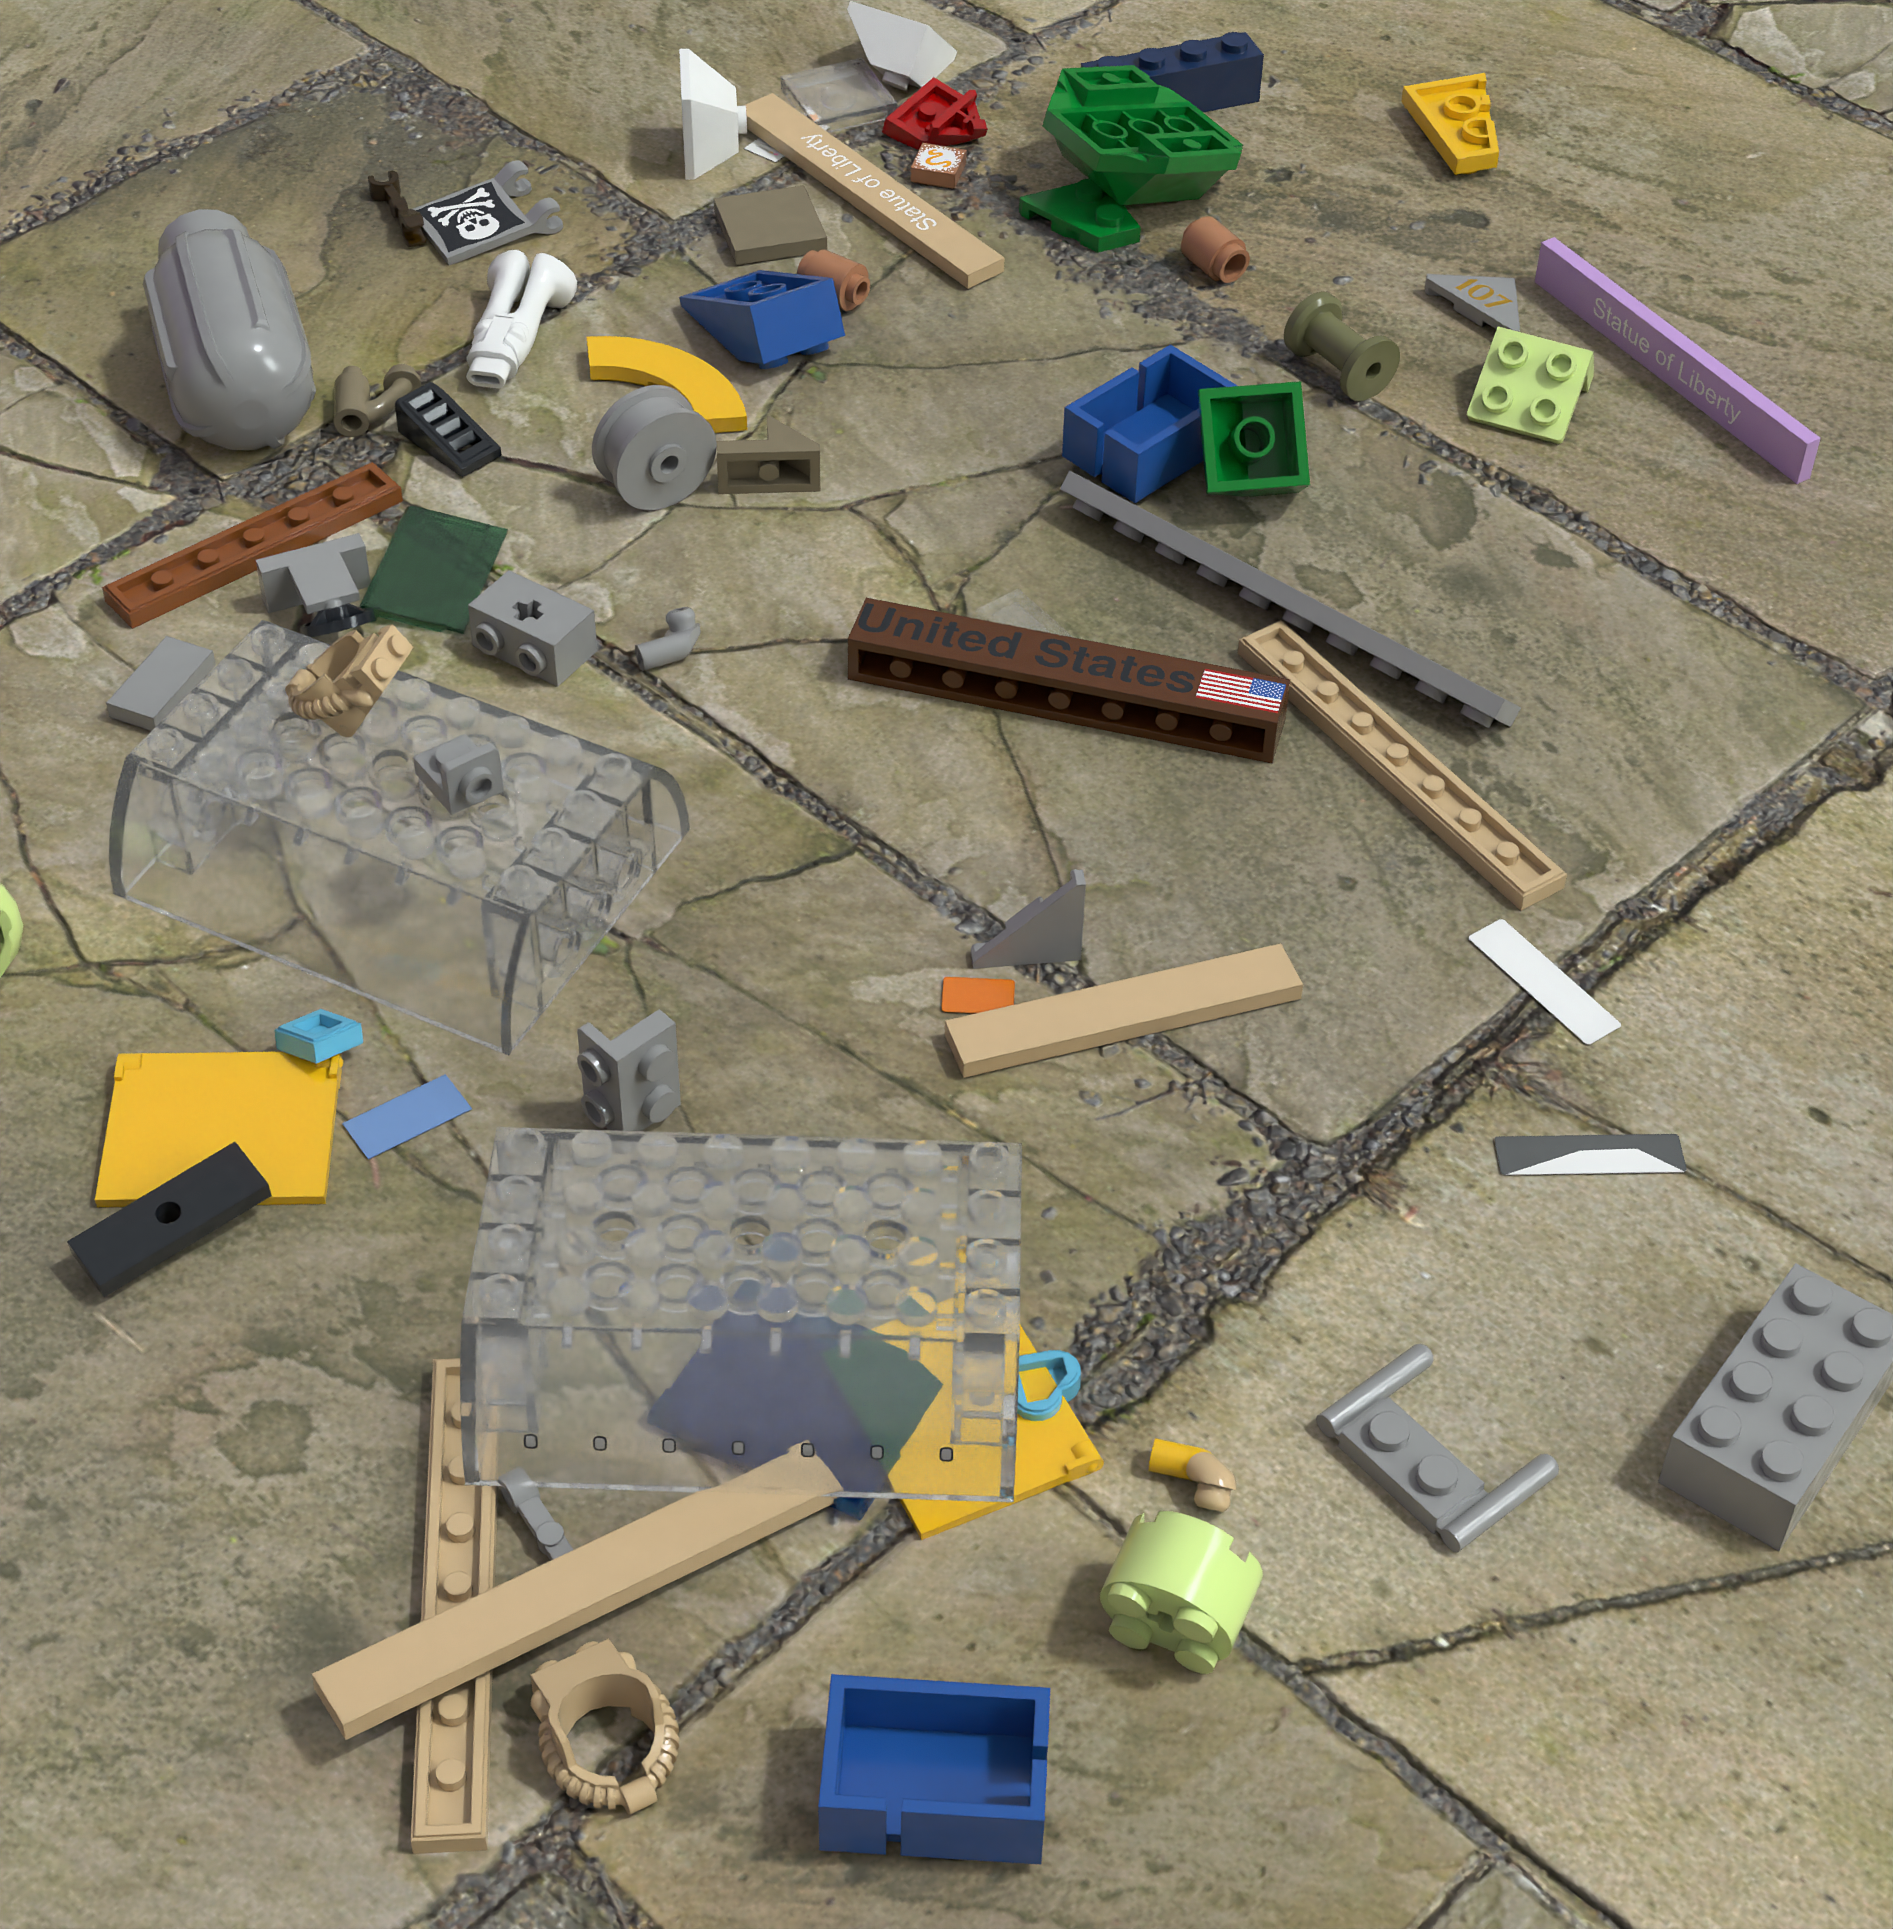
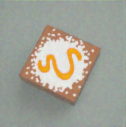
[911,143,967,189]

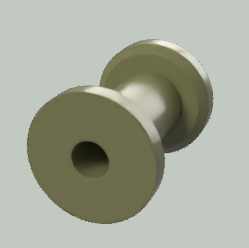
[1284,291,1400,402]

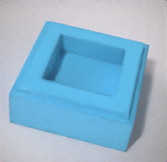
[274,1009,363,1064]

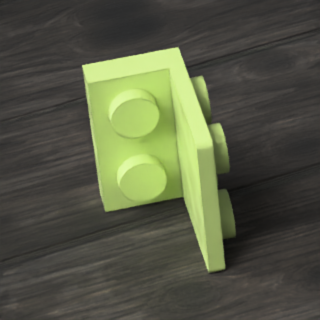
[1467,327,1594,444]

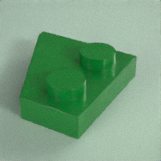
[1019,179,1141,253]

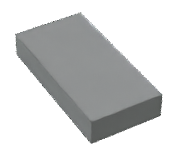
[106,636,216,732]

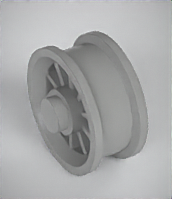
[592,385,717,510]

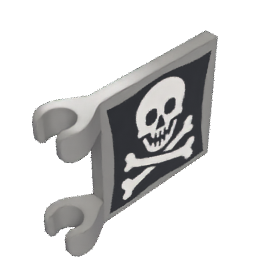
[413,160,563,266]

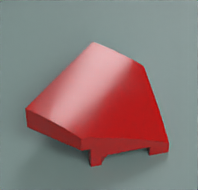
[882,77,988,150]

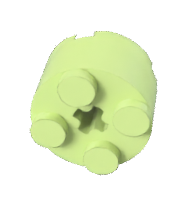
[1100,1511,1263,1674]

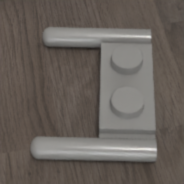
[1316,1344,1559,1552]

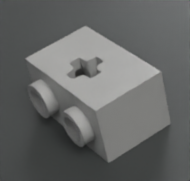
[468,570,598,687]

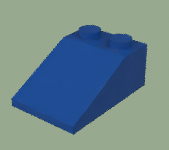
[679,270,846,369]

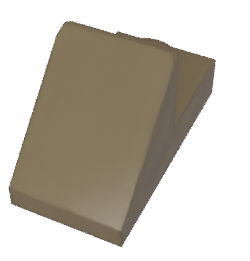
[716,416,821,494]

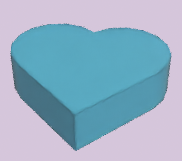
[1000,1350,1081,1421]

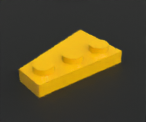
[1401,73,1499,175]

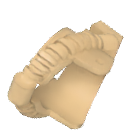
[285,624,414,737]
[530,1638,680,1815]

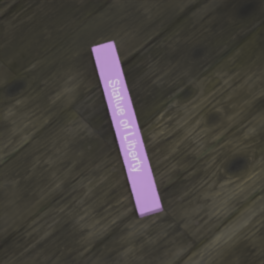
[1534,237,1820,484]

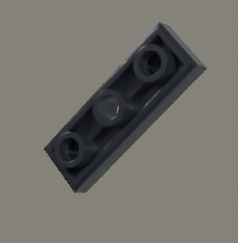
[67,1141,272,1297]

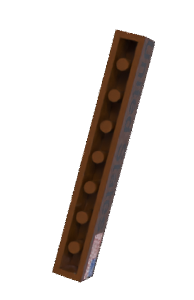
[848,597,1291,764]

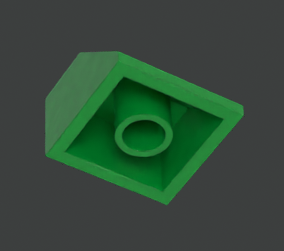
[1197,381,1310,497]

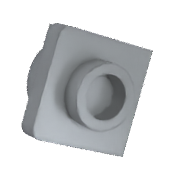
[413,734,504,815]

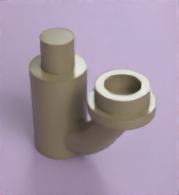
[333,364,421,437]

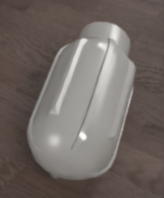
[143,209,316,450]

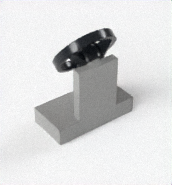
[256,533,376,638]

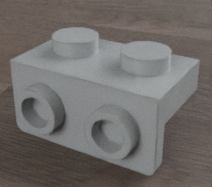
[577,1009,681,1143]

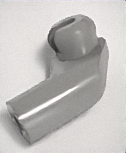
[635,607,701,671]

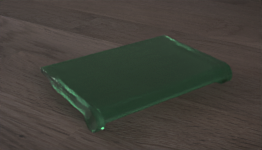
[359,506,508,634]

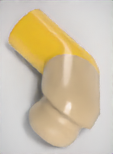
[1148,1438,1237,1512]

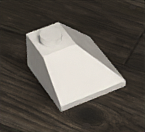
[847,1,957,91]
[679,49,747,180]

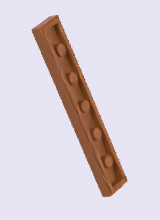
[102,462,403,629]

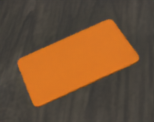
[941,977,1015,1013]

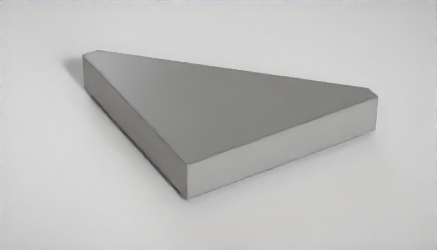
[971,869,1086,969]

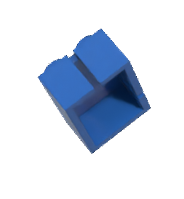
[1062,344,1237,503]
[818,1674,1051,1865]

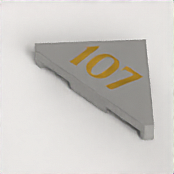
[1425,274,1520,332]

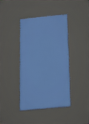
[342,1074,472,1159]

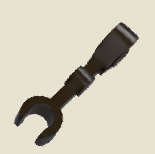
[368,170,427,247]

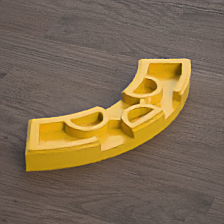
[586,336,747,433]

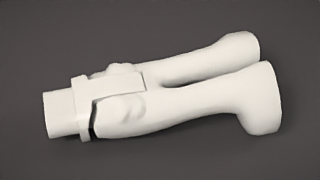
[466,250,577,388]

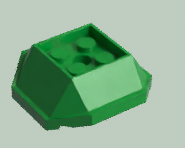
[1042,65,1243,205]

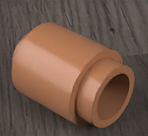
[1181,216,1250,283]
[797,249,870,311]

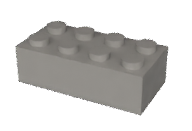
[1658,1263,1893,1551]

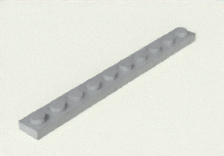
[1060,470,1521,728]

